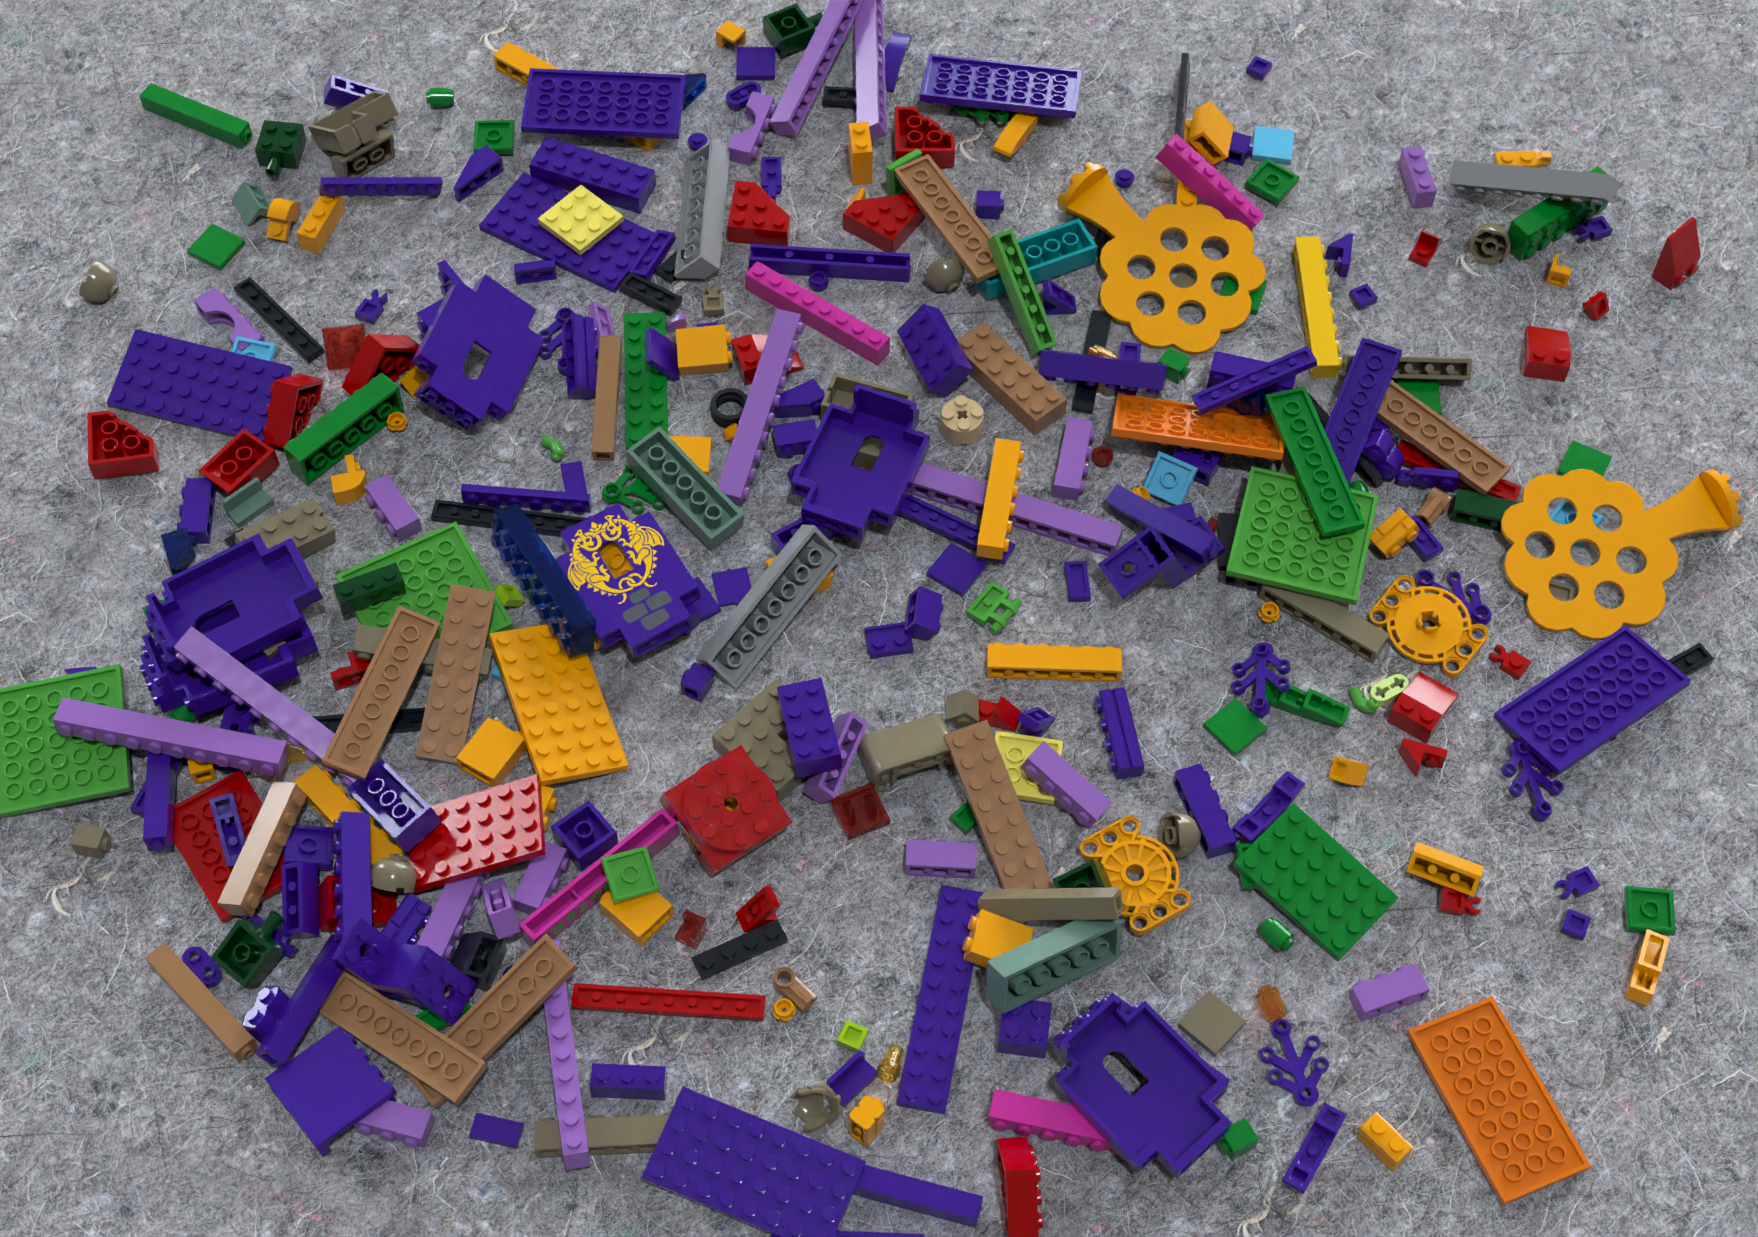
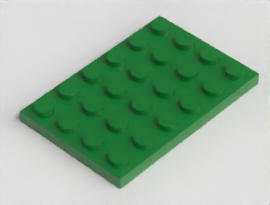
[1232,803,1399,962]

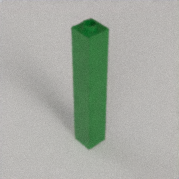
[139,83,253,149]

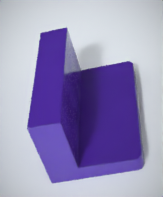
[514,260,557,285]
[826,1049,879,1108]

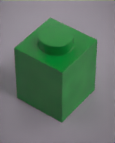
[1158,347,1191,384]
[1218,1118,1259,1161]

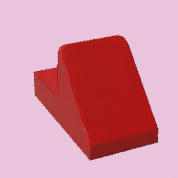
[1408,231,1443,268]
[330,652,371,691]
[977,696,1021,733]
[1398,738,1448,777]
[736,886,780,933]

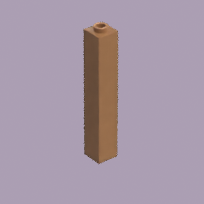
[591,335,623,461]
[145,942,258,1063]

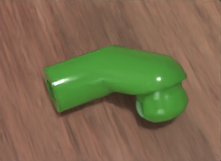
[541,436,565,461]
[1349,687,1379,714]

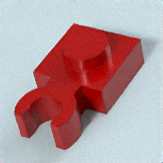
[1488,644,1532,681]
[1439,886,1481,916]

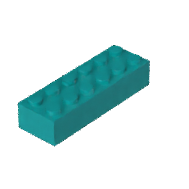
[974,218,1098,301]

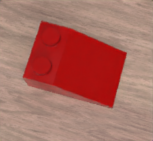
[1651,216,1701,291]
[1523,326,1571,382]
[731,334,804,386]
[198,429,280,495]
[1387,672,1459,744]
[318,875,397,932]

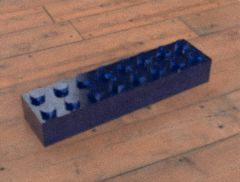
[490,503,596,658]

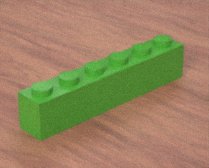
[987,229,1058,356]

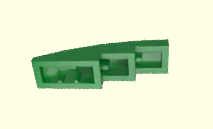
[1253,679,1350,727]

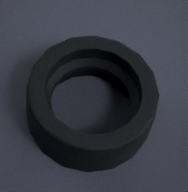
[710,388,748,429]

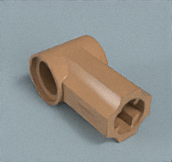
[1415,487,1454,528]
[773,966,817,1013]

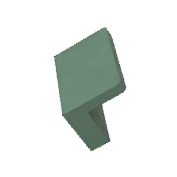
[232,181,271,226]
[222,477,274,528]

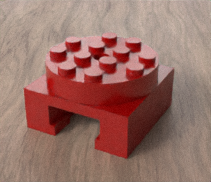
[659,745,792,878]

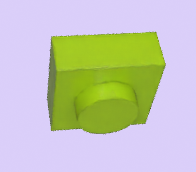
[495,584,525,607]
[837,1020,869,1052]

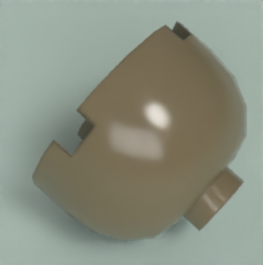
[1469,223,1511,265]
[923,254,964,292]
[79,261,119,303]
[1158,812,1201,859]
[371,854,417,893]

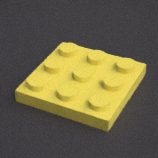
[538,185,624,255]
[995,731,1063,805]

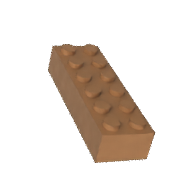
[957,322,1067,436]

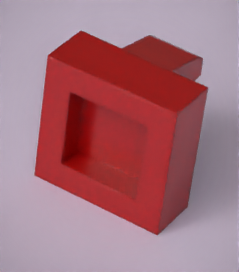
[1582,292,1610,321]

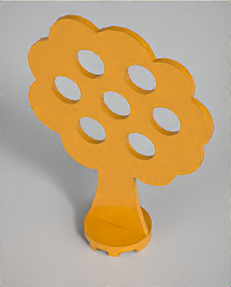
[1057,161,1266,355]
[1501,468,1743,641]

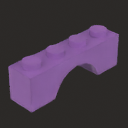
[728,91,777,166]
[194,287,265,352]

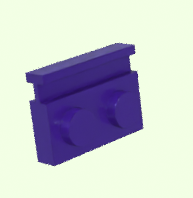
[864,622,914,659]

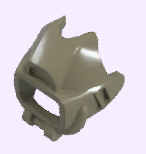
[790,1084,843,1132]

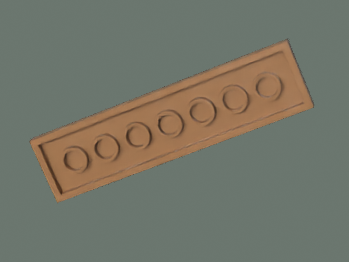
[894,154,999,283]
[1376,380,1511,495]
[415,584,496,765]
[322,605,441,781]
[943,720,1054,889]
[405,934,578,1108]
[317,970,489,1106]

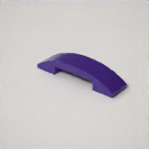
[885,32,912,93]
[1232,771,1305,843]
[1281,1103,1347,1194]

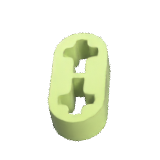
[1369,674,1409,706]

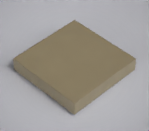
[1178,991,1246,1057]

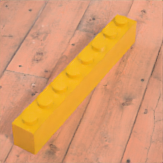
[1293,236,1342,378]

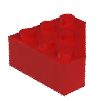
[894,107,955,167]
[727,180,790,246]
[843,193,926,253]
[341,334,420,395]
[263,373,324,447]
[87,410,159,479]
[997,1136,1043,1237]

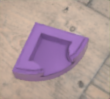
[666,313,687,332]

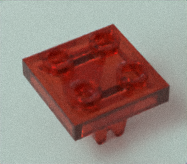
[322,323,366,370]
[829,782,890,841]

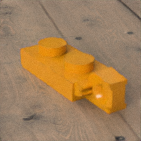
[1494,150,1552,168]

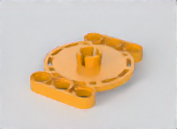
[1369,575,1489,678]
[1080,816,1191,936]

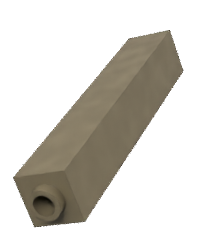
[978,887,1124,920]

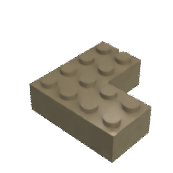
[308,90,399,155]
[821,373,914,470]
[235,498,335,587]
[712,679,810,803]

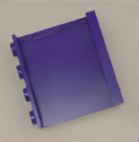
[265,1026,396,1157]

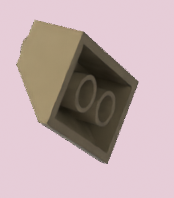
[331,130,395,177]

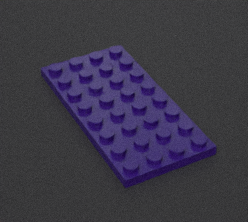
[920,54,1082,118]
[521,68,686,139]
[479,172,655,293]
[106,329,293,443]
[1494,625,1691,775]
[642,1086,866,1237]

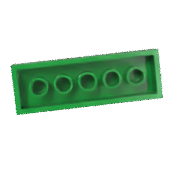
[1508,166,1608,261]
[283,373,405,486]

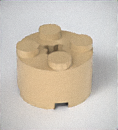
[941,395,984,446]

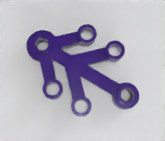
[539,307,574,376]
[1415,569,1492,625]
[1231,642,1291,717]
[1501,740,1564,822]
[1259,1019,1329,1107]

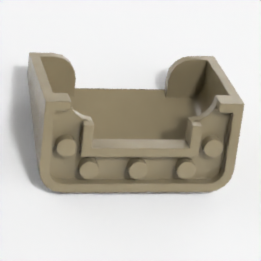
[857,713,956,795]

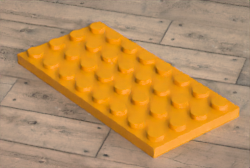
[488,620,629,786]

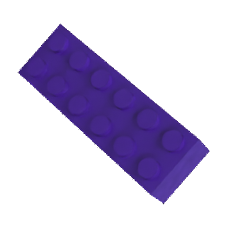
[529,137,656,214]

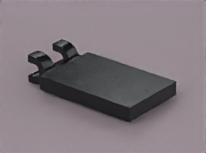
[1218,513,1257,586]

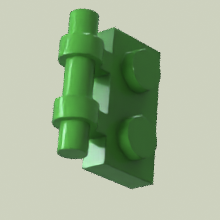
[966,581,1022,634]

